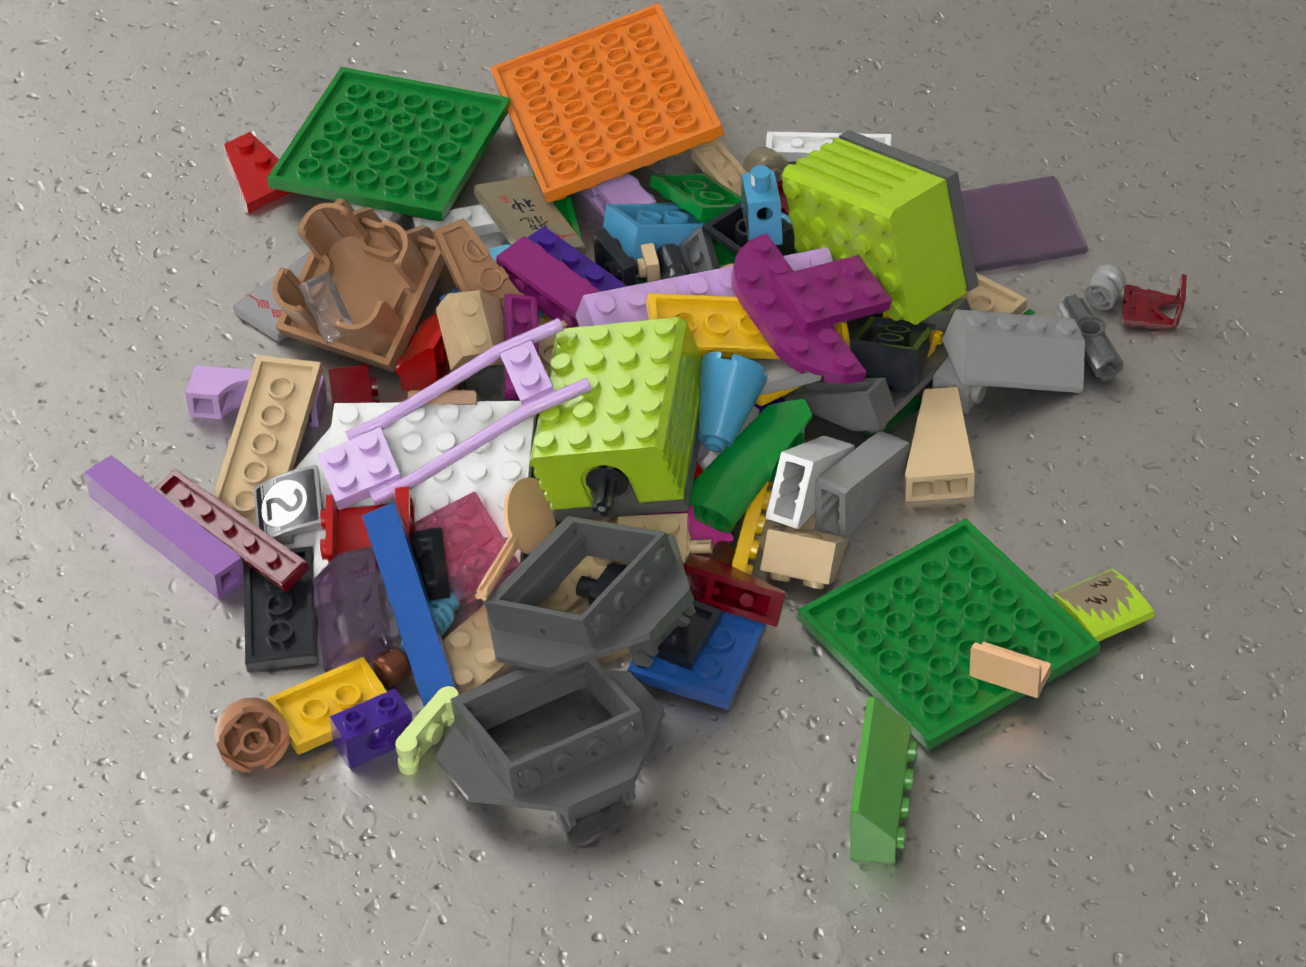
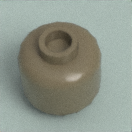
[743,147,788,182]

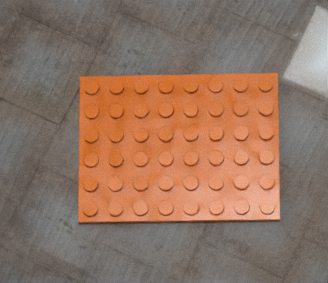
[490,3,725,203]

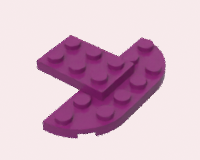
[731,233,892,384]

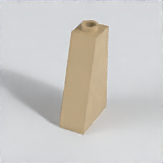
[905,387,975,502]

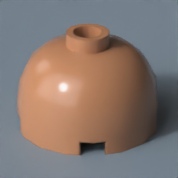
[215,697,290,773]

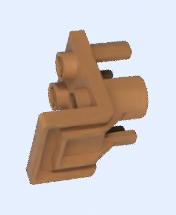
[272,199,453,373]

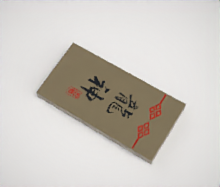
[474,176,586,254]

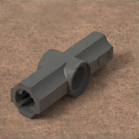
[1057,294,1123,381]

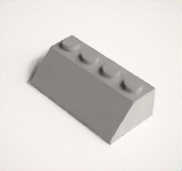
[942,309,1085,393]

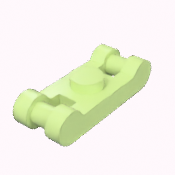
[396,686,459,775]

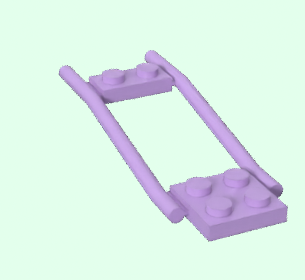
[317,318,592,510]

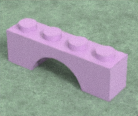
[185,365,328,428]

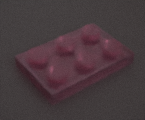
[413,491,520,608]

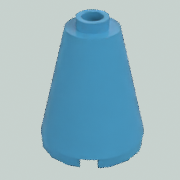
[698,352,768,452]

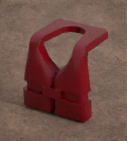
[1122,274,1187,329]

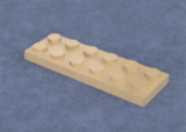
[213,355,323,526]

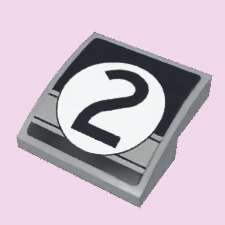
[253,465,323,545]

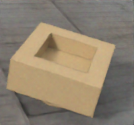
[636,243,661,283]

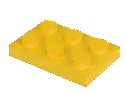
[266,657,387,755]

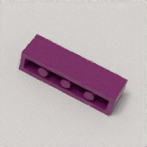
[496,236,601,328]

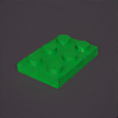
[650,173,741,223]

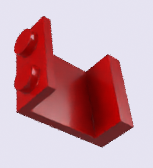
[320,487,415,573]

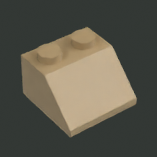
[436,290,504,370]
[760,524,849,589]

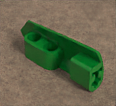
[689,399,812,533]

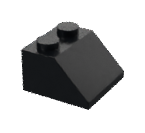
[702,201,795,256]

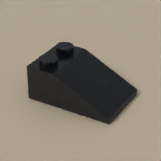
[850,316,936,392]

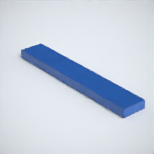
[362,502,460,707]

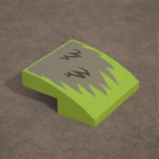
[1053,568,1155,642]

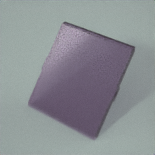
[961,176,1089,272]

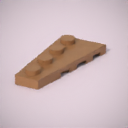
[432,218,546,326]

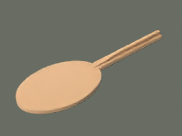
[475,477,556,601]

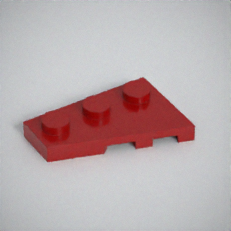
[224,132,291,214]

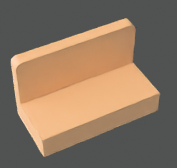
[969,642,1051,698]

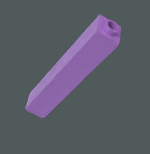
[84,455,244,600]

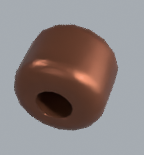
[372,646,412,687]

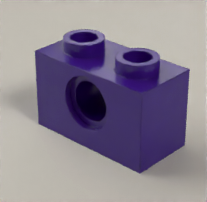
[330,689,413,769]

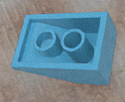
[602,203,706,264]

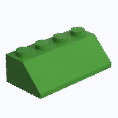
[850,696,918,864]

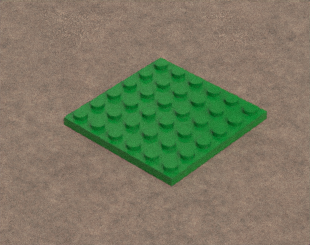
[267,67,511,222]
[797,518,1100,751]

